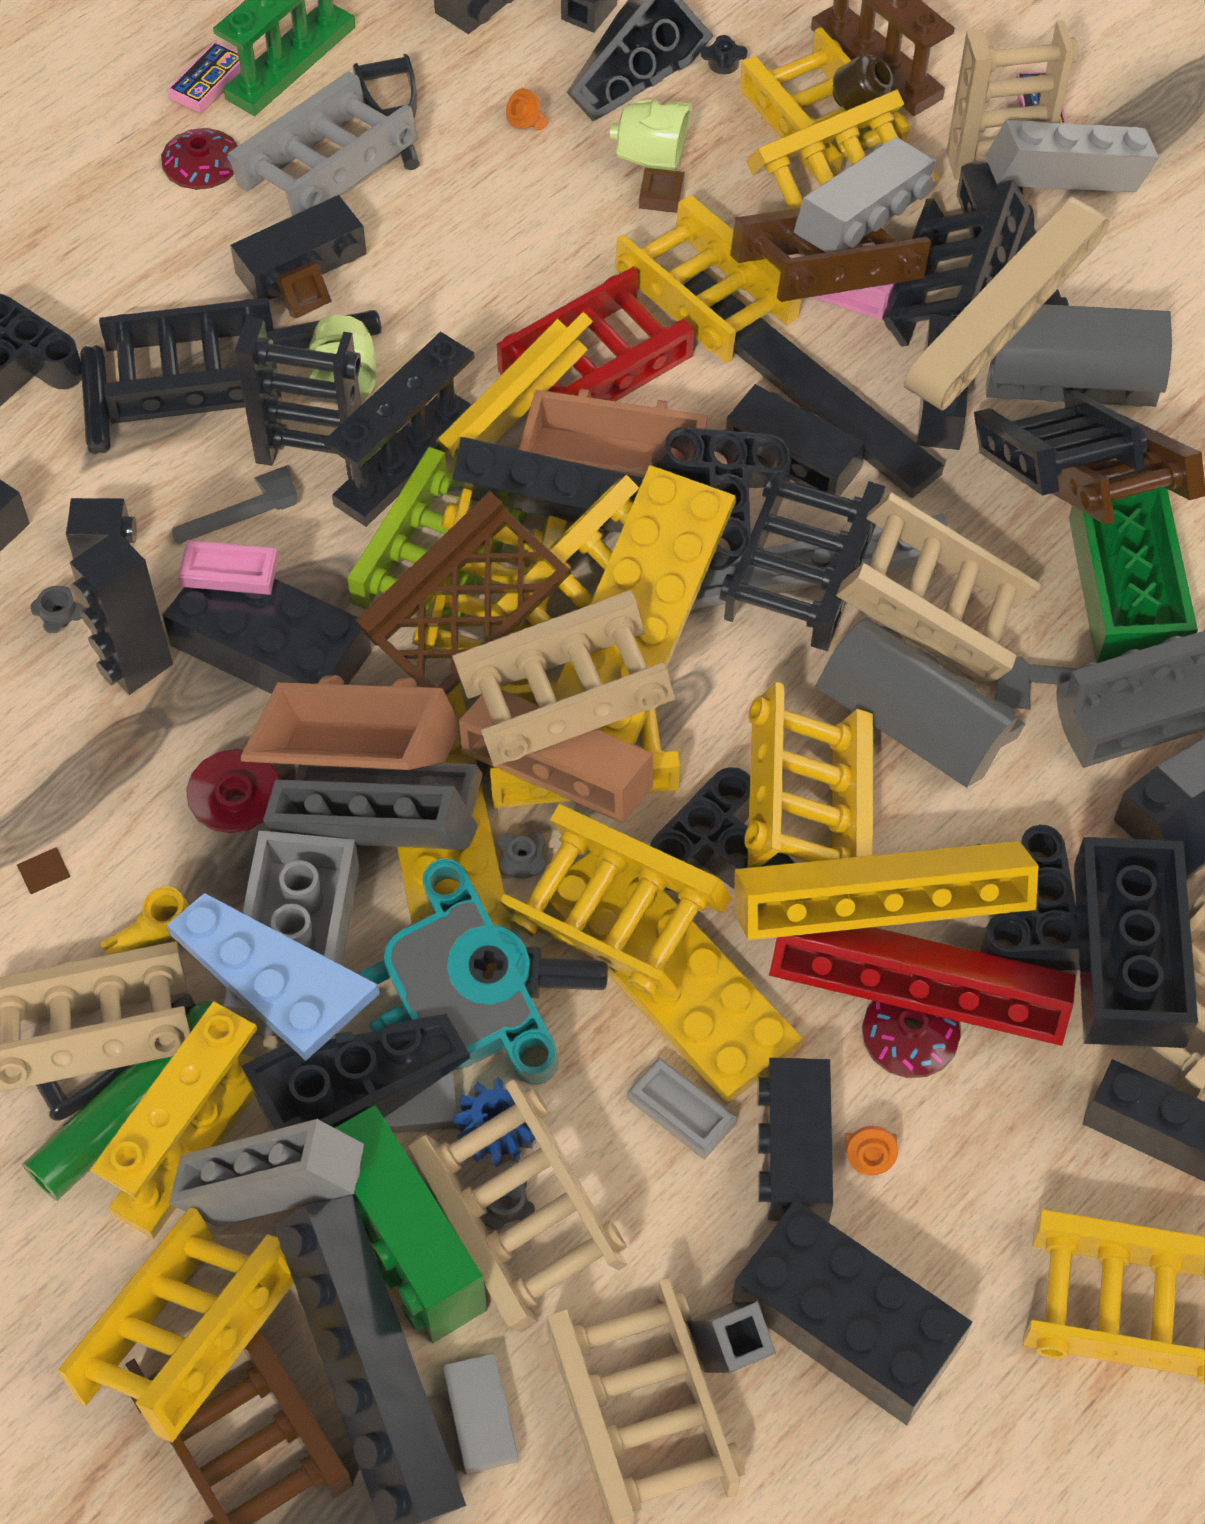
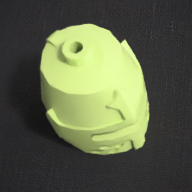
[610,99,692,171]
[309,315,376,401]

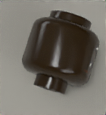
[833,54,893,111]

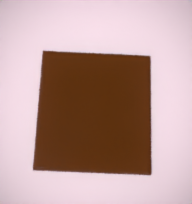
[17,847,71,894]

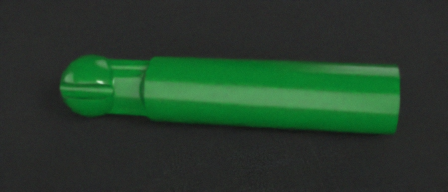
[22,1001,224,1201]

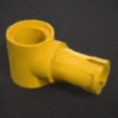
[100,886,190,955]

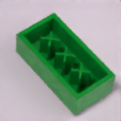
[1069,487,1198,663]
[335,1105,487,1343]

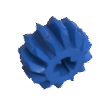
[454,1077,536,1168]

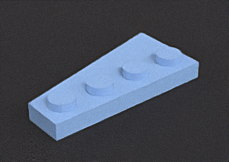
[167,893,380,1061]

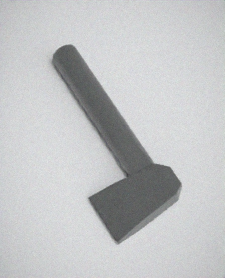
[171,466,298,544]
[994,656,1078,710]

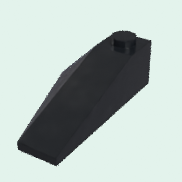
[566,0,713,121]
[1114,738,1205,880]
[241,1014,471,1131]

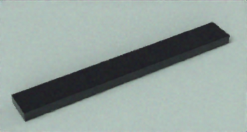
[683,271,944,498]

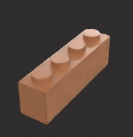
[459,689,653,823]

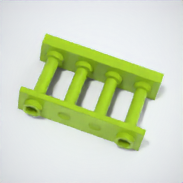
[348,447,527,632]

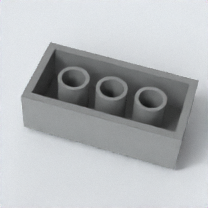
[223,831,360,1037]

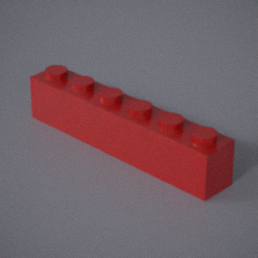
[769,927,1076,1046]

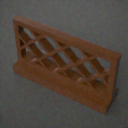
[356,491,571,696]

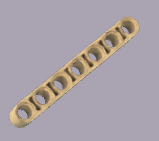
[904,197,1110,410]

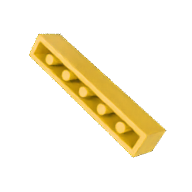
[735,841,1038,940]

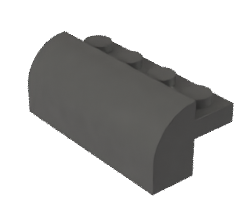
[986,304,1172,407]
[815,618,1026,788]
[1056,630,1205,768]
[263,763,482,850]

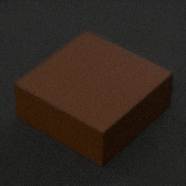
[639,168,685,213]
[275,261,332,319]

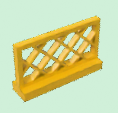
[436,312,593,458]

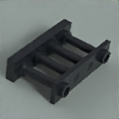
[882,180,1031,347]
[99,297,282,424]
[234,317,369,478]
[324,331,475,527]
[974,387,1148,496]
[719,458,886,652]

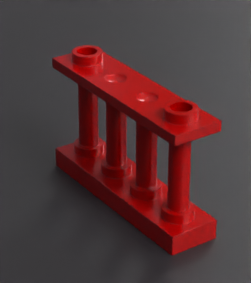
[496,267,694,402]

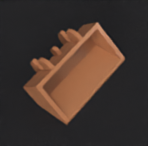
[519,388,708,478]
[241,675,460,770]

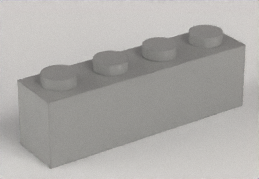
[985,120,1159,192]
[793,137,936,253]
[169,1119,364,1226]

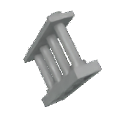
[228,71,418,216]

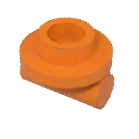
[506,88,548,130]
[844,1126,898,1176]

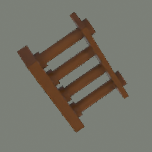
[811,0,955,117]
[730,208,931,302]
[1051,414,1205,524]
[125,1329,352,1524]

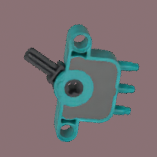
[359,858,608,1085]

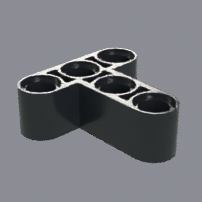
[0,294,82,406]
[651,427,790,570]
[650,767,795,891]
[980,824,1080,971]

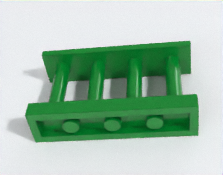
[213,0,356,116]

